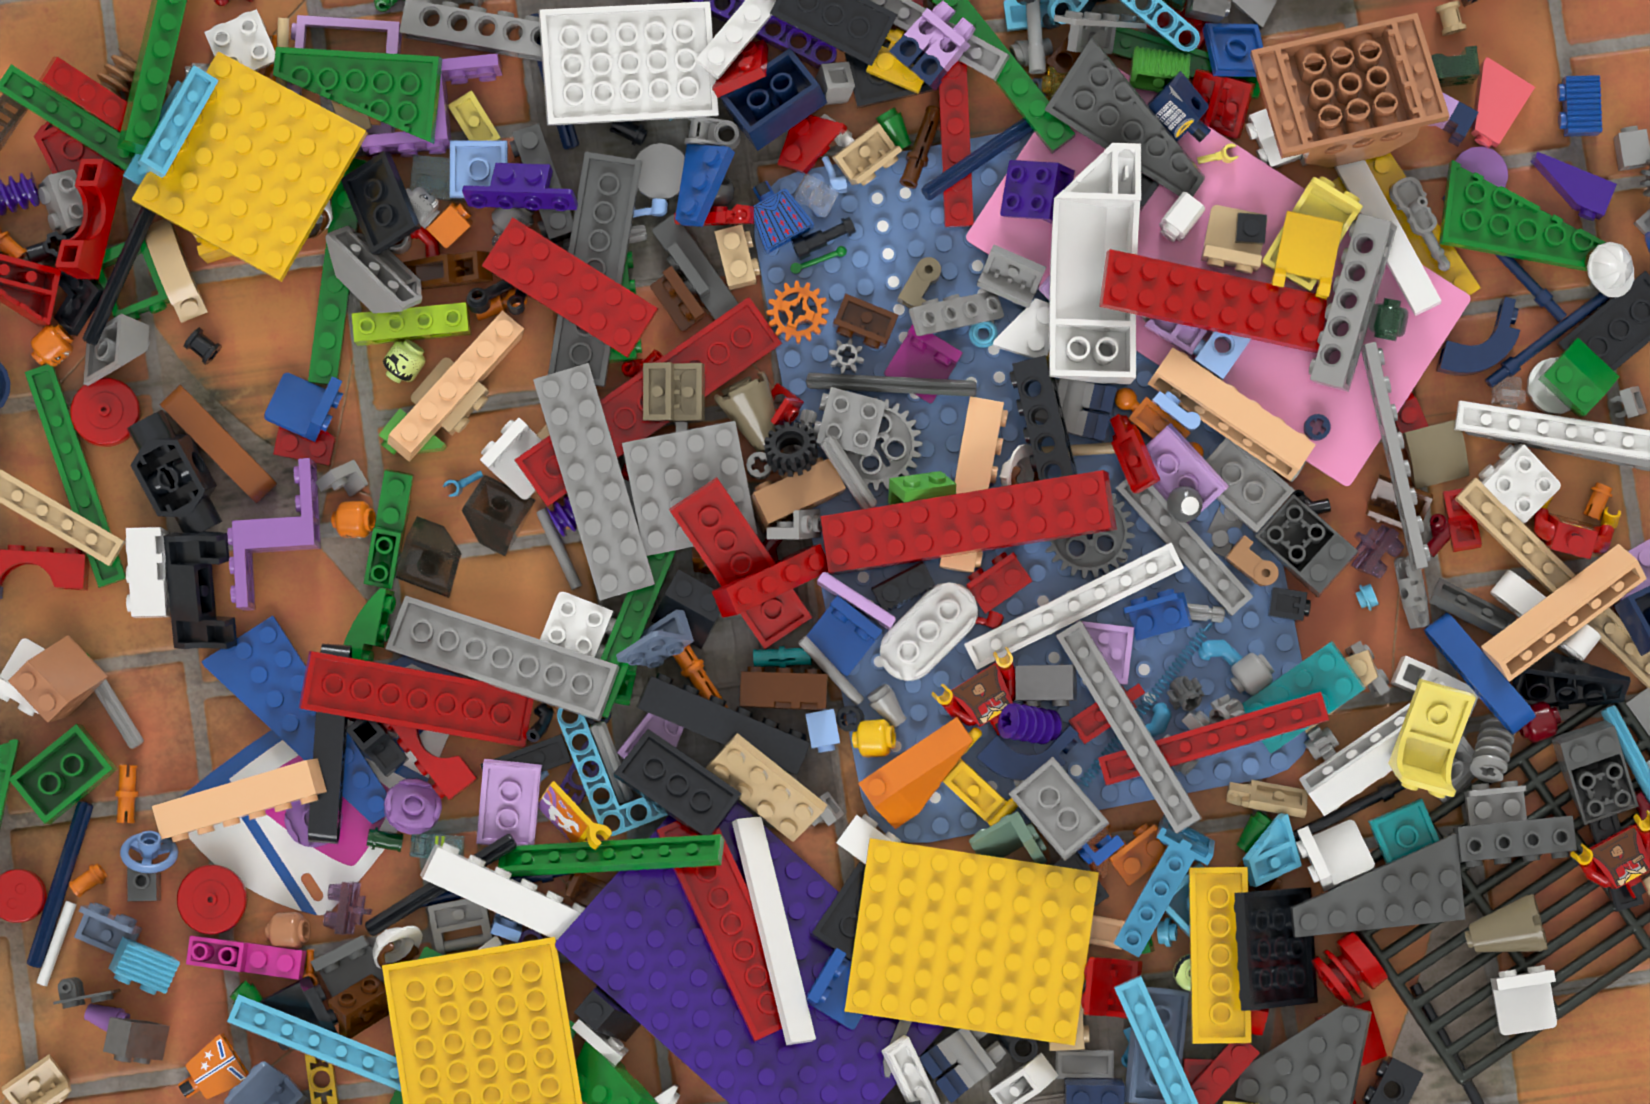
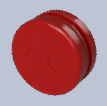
[0,869,47,923]

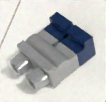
[1035,378,1117,443]
[919,1029,1007,1103]

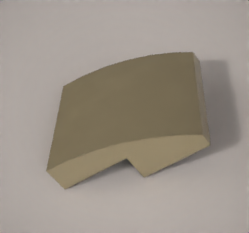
[643,362,705,422]
[1402,420,1469,489]

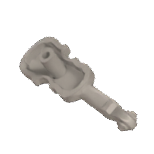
[1389,177,1450,272]

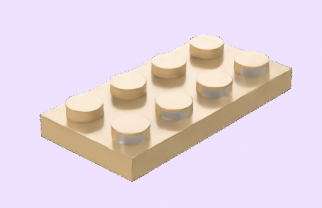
[706,733,827,842]

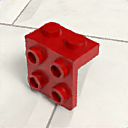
[1081,957,1143,1018]

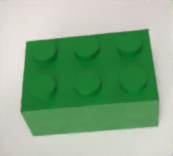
[9,724,118,824]

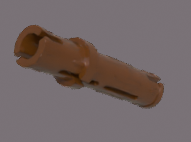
[899,106,940,189]

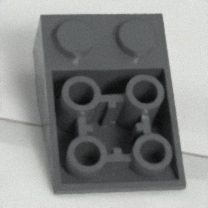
[1255,494,1358,598]
[1551,720,1639,825]

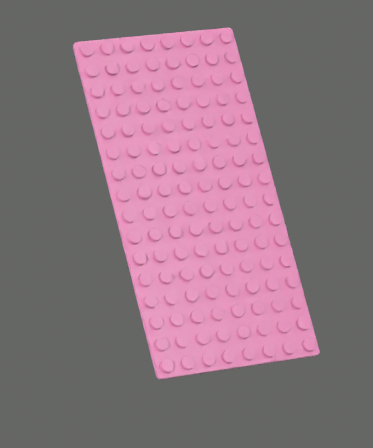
[966,69,1471,486]

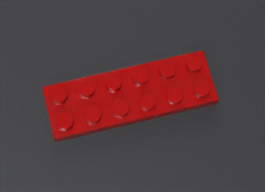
[482,217,659,358]
[669,477,812,649]

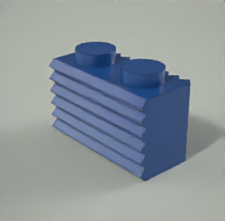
[1557,75,1603,137]

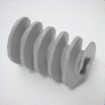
[1470,718,1516,783]

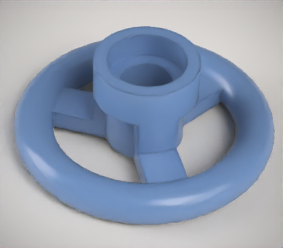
[120,831,179,873]

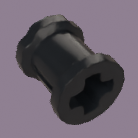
[183,327,222,365]

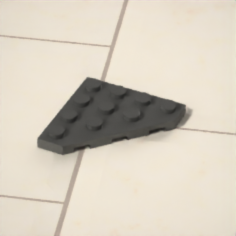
[1235,1005,1372,1104]

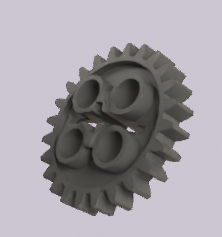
[1044,493,1135,579]

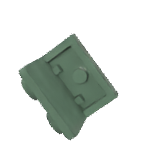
[969,811,1048,864]

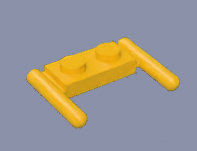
[943,727,1018,826]

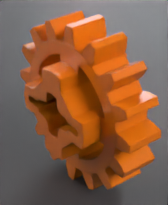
[767,281,829,344]

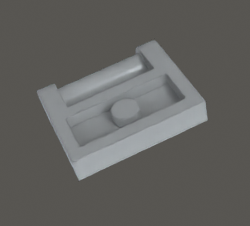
[427,899,493,955]

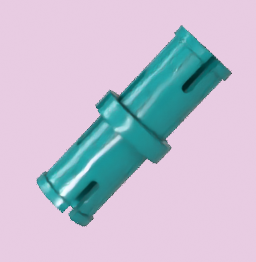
[753,646,812,668]

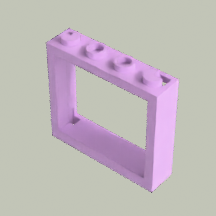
[287,15,402,135]

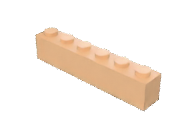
[388,310,524,462]
[1148,347,1316,481]
[939,396,1008,574]
[1481,544,1647,682]
[152,758,327,843]

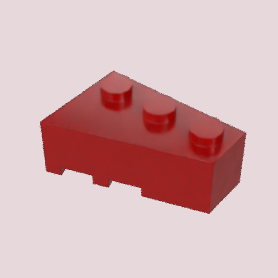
[0,254,61,326]

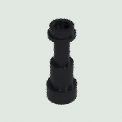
[791,217,856,260]

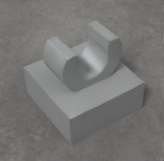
[1611,386,1647,418]
[812,791,845,826]

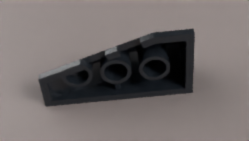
[1508,651,1631,710]

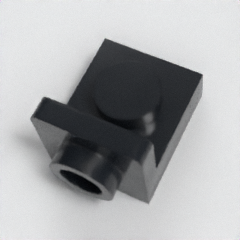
[1268,587,1311,622]

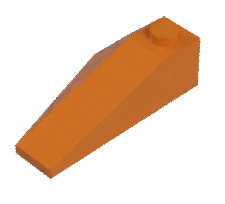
[858,717,974,829]

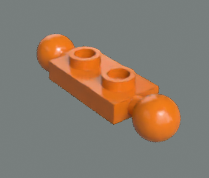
[1114,388,1204,457]

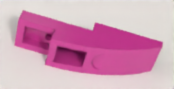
[186,936,306,980]

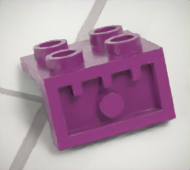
[884,324,963,404]

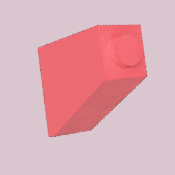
[1471,57,1535,149]

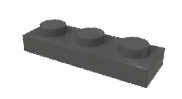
[1429,578,1517,636]

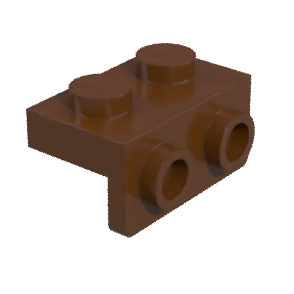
[833,293,899,349]
[1366,474,1433,532]

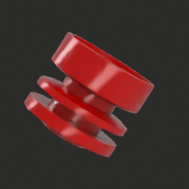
[1312,932,1388,1007]

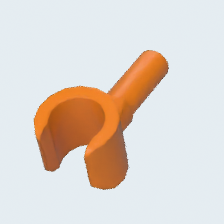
[303,949,319,986]

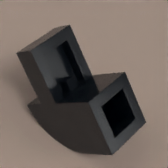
[345,719,409,777]

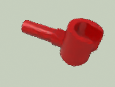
[975,610,1004,629]

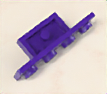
[462,163,578,211]

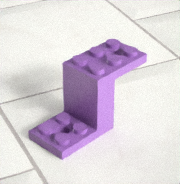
[362,54,503,158]
[227,458,321,611]

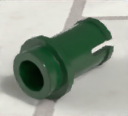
[366,827,404,852]

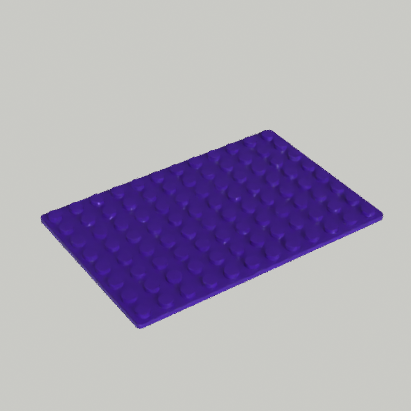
[555,802,945,1104]

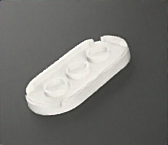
[880,583,978,681]

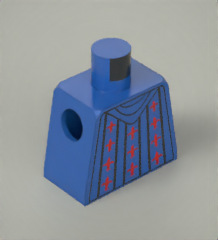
[753,181,814,254]

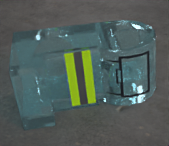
[409,834,465,858]

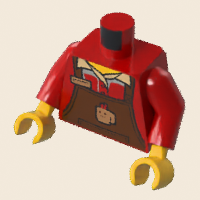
[1534,496,1621,559]
[931,647,1016,736]
[1570,810,1650,899]

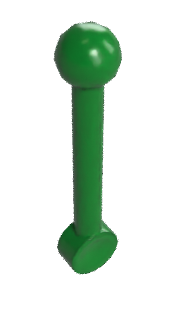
[790,246,847,274]

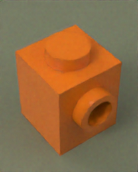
[426,201,473,249]

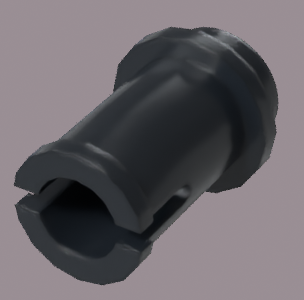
[610,121,648,146]

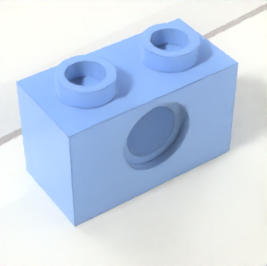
[1193,331,1251,380]

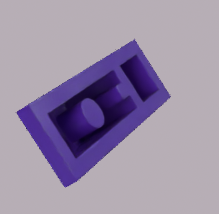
[1530,152,1617,221]

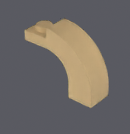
[145,218,208,323]

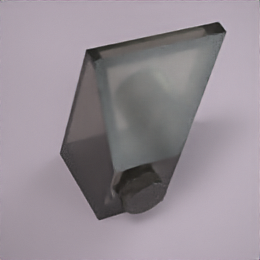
[462,475,536,556]
[396,516,462,598]

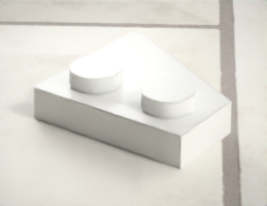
[993,299,1049,359]

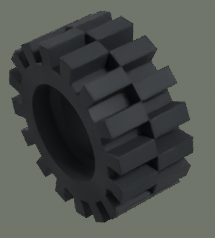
[764,422,818,477]

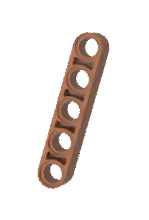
[159,385,277,503]

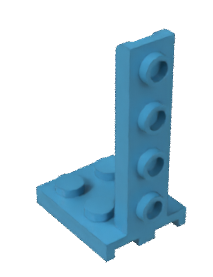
[1113,814,1215,957]

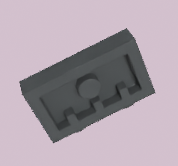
[311,935,385,997]

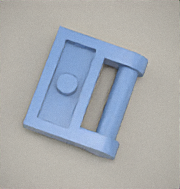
[1152,391,1201,431]

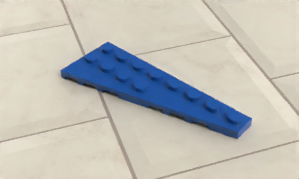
[201,616,387,824]

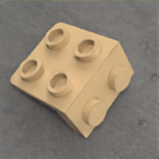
[1201,205,1267,274]
[411,357,489,436]

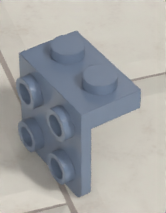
[616,609,694,668]
[74,902,142,955]
[224,1061,308,1104]

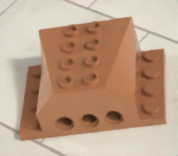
[1250,13,1450,168]

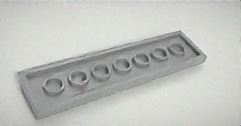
[533,363,655,601]
[385,595,620,721]

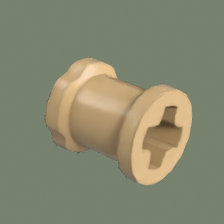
[1435,1,1467,36]

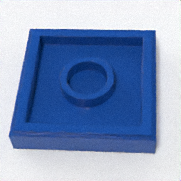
[1202,23,1263,77]

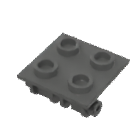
[53,977,121,1009]

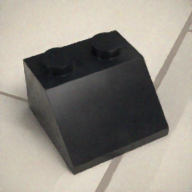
[652,569,721,649]

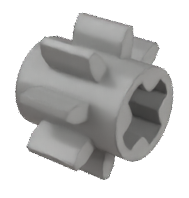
[829,338,864,374]
[1209,694,1245,724]
[1304,725,1339,761]

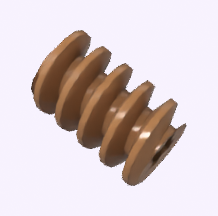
[97,48,137,100]

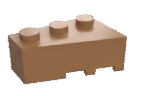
[751,457,846,534]

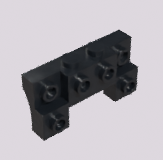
[163,531,237,649]

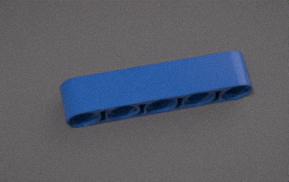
[1424,612,1536,735]

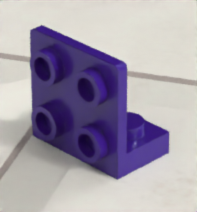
[1000,160,1075,224]

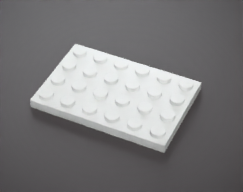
[539,2,719,126]

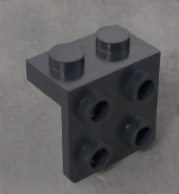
[259,976,339,1050]

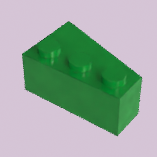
[576,1041,659,1104]

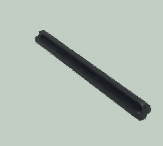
[82,206,156,346]
[365,834,517,936]

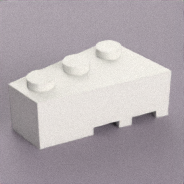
[126,527,170,618]

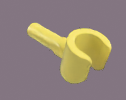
[1197,143,1239,164]

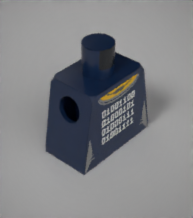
[1147,71,1211,143]

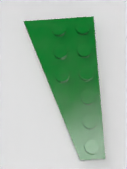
[273,47,442,144]
[1439,160,1607,272]

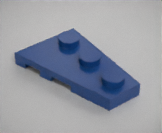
[675,144,735,227]

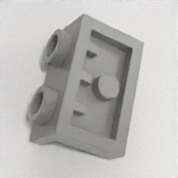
[767,509,822,539]
[1464,781,1527,826]

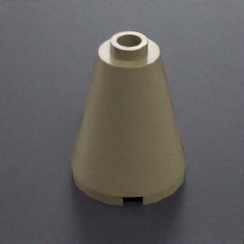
[714,371,777,454]
[1465,894,1548,953]

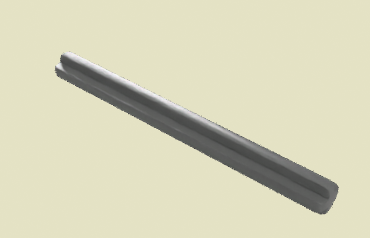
[806,373,977,397]

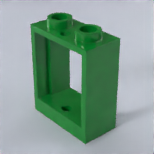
[99,238,170,320]

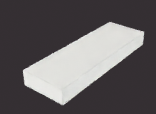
[882,1035,941,1104]

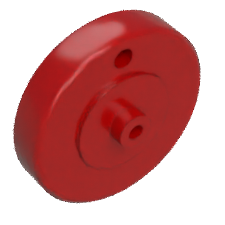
[70,378,141,447]
[177,865,248,934]

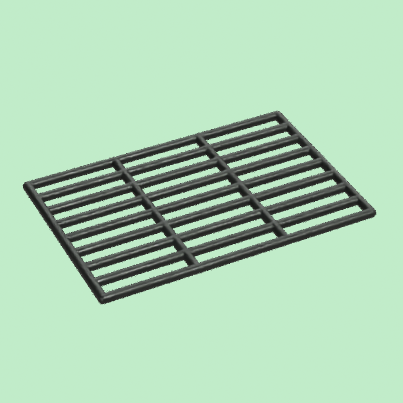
[1328,699,1650,1085]

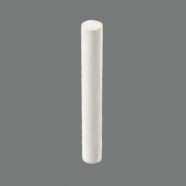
[36,901,77,986]

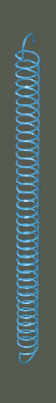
[1077,623,1212,791]

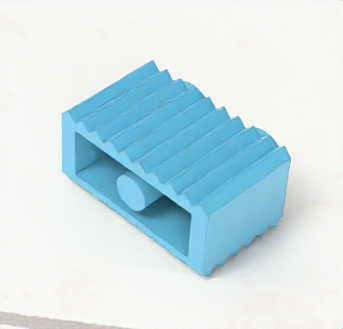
[108,937,180,995]

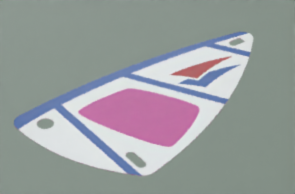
[180,656,468,915]

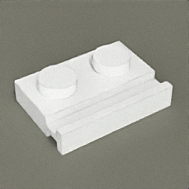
[572,1018,629,1066]

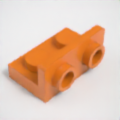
[1107,823,1167,886]

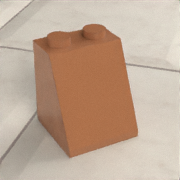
[8,635,108,723]

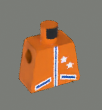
[178,1033,249,1100]

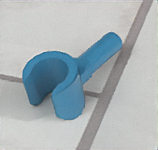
[443,471,483,497]

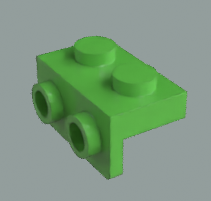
[888,471,957,505]

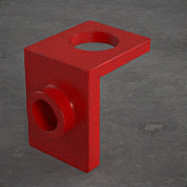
[771,383,804,425]

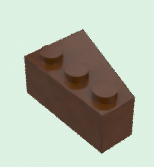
[739,666,828,711]

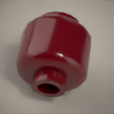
[1519,701,1561,743]

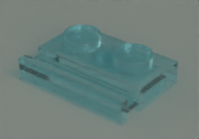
[410,155,467,203]

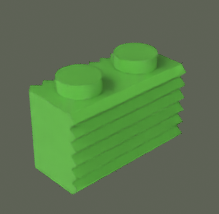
[1129,46,1191,92]

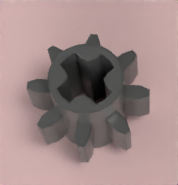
[1167,676,1204,711]

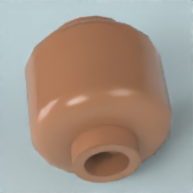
[265,912,311,950]

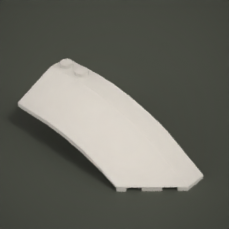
[1049,143,1141,384]

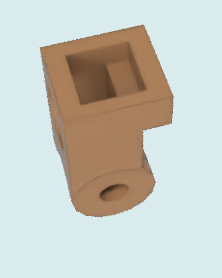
[1224,535,1279,586]

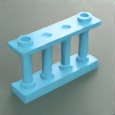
[123,65,219,185]

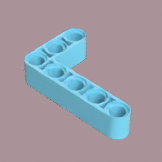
[1047,0,1200,52]
[557,708,668,836]

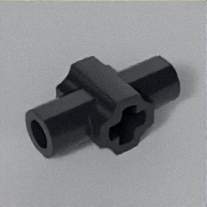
[25,229,79,263]

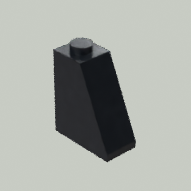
[574,986,641,1042]

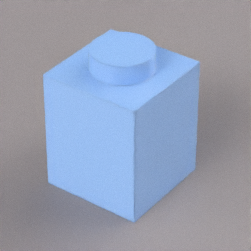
[805,709,840,753]

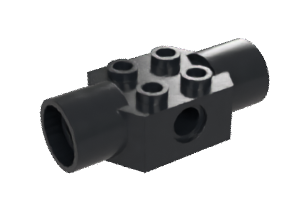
[126,410,222,534]

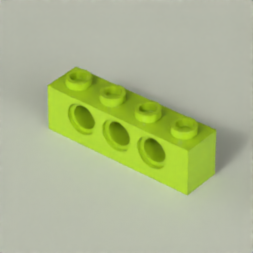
[352,302,471,346]

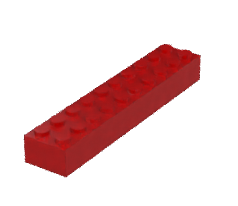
[820,470,1117,575]

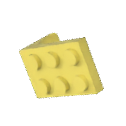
[1261,176,1363,292]
[1388,679,1476,798]

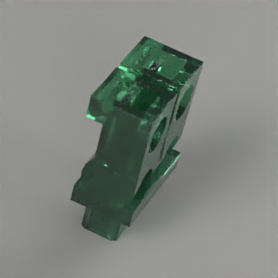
[1431,46,1480,87]

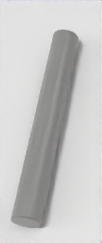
[536,508,582,590]
[798,636,864,706]

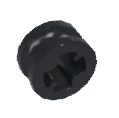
[836,706,865,731]

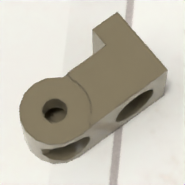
[897,257,941,309]

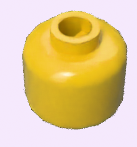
[852,719,896,758]

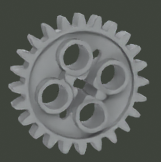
[844,398,922,492]

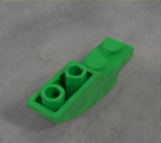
[364,469,414,589]
[343,588,396,662]

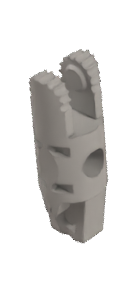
[1394,555,1430,629]

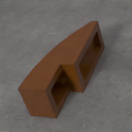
[403,251,493,290]

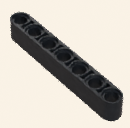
[308,643,352,844]

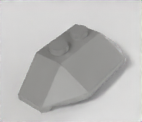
[325,226,422,313]

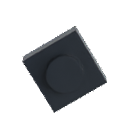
[1235,213,1267,245]

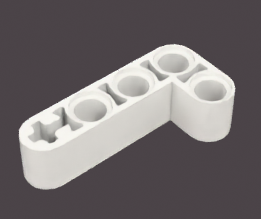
[1490,570,1601,661]

